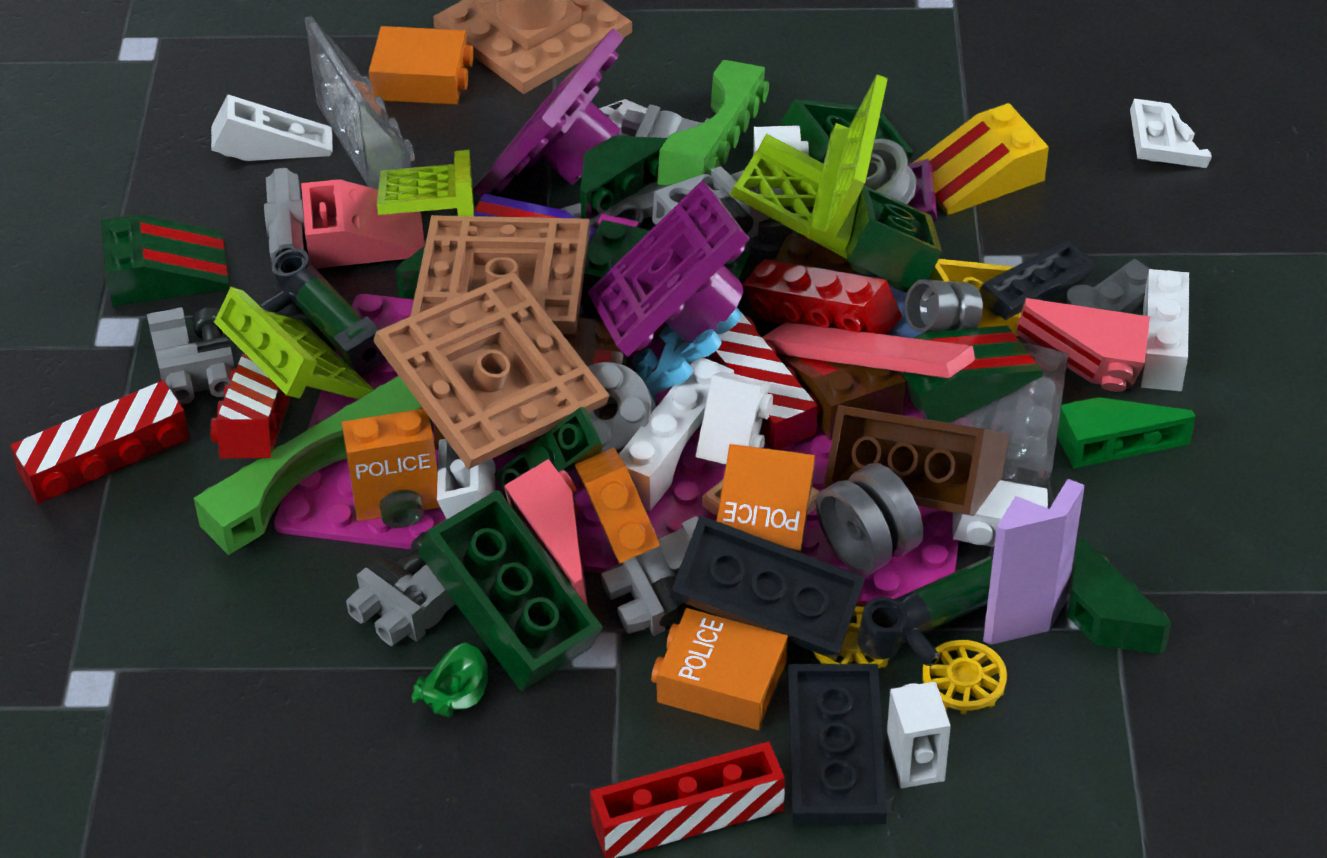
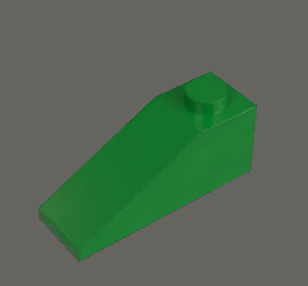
[1056,397,1196,469]

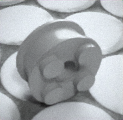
[864,139,916,204]
[588,362,656,454]

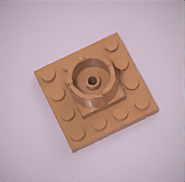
[433,0,632,94]
[410,215,590,334]
[373,272,610,469]

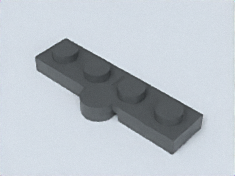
[1028,258,1150,366]

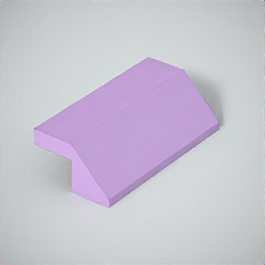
[983,479,1085,645]

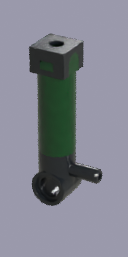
[259,249,388,377]
[857,546,994,666]

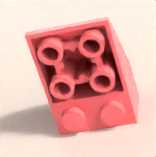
[301,179,425,269]

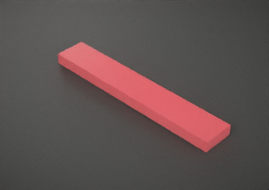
[762,322,975,378]

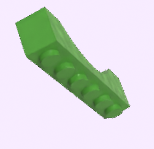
[657,60,769,186]
[194,376,434,555]

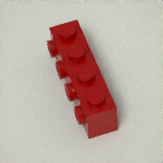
[742,259,903,335]

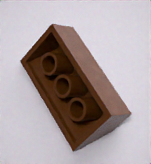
[823,405,1010,516]

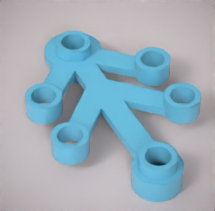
[617,307,742,408]

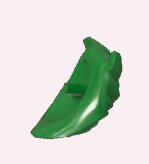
[411,642,488,717]

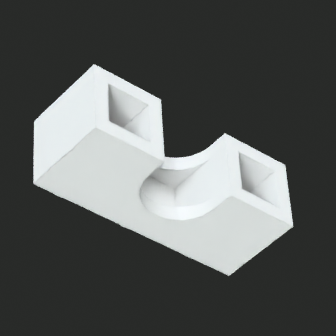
[1141,269,1189,391]

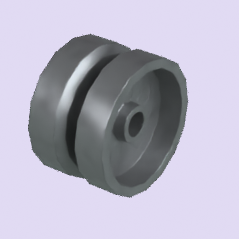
[816,463,924,575]

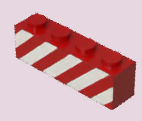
[703,310,820,450]
[211,354,291,458]
[10,380,190,504]
[590,742,785,858]

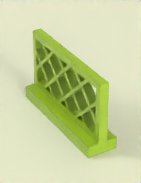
[807,74,888,252]
[730,133,847,259]
[377,150,474,216]
[214,287,374,399]

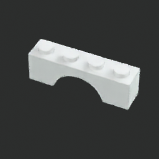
[619,357,734,511]

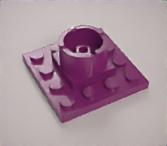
[473,28,624,197]
[588,180,750,357]

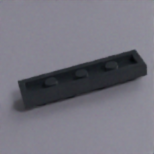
[979,240,1096,321]

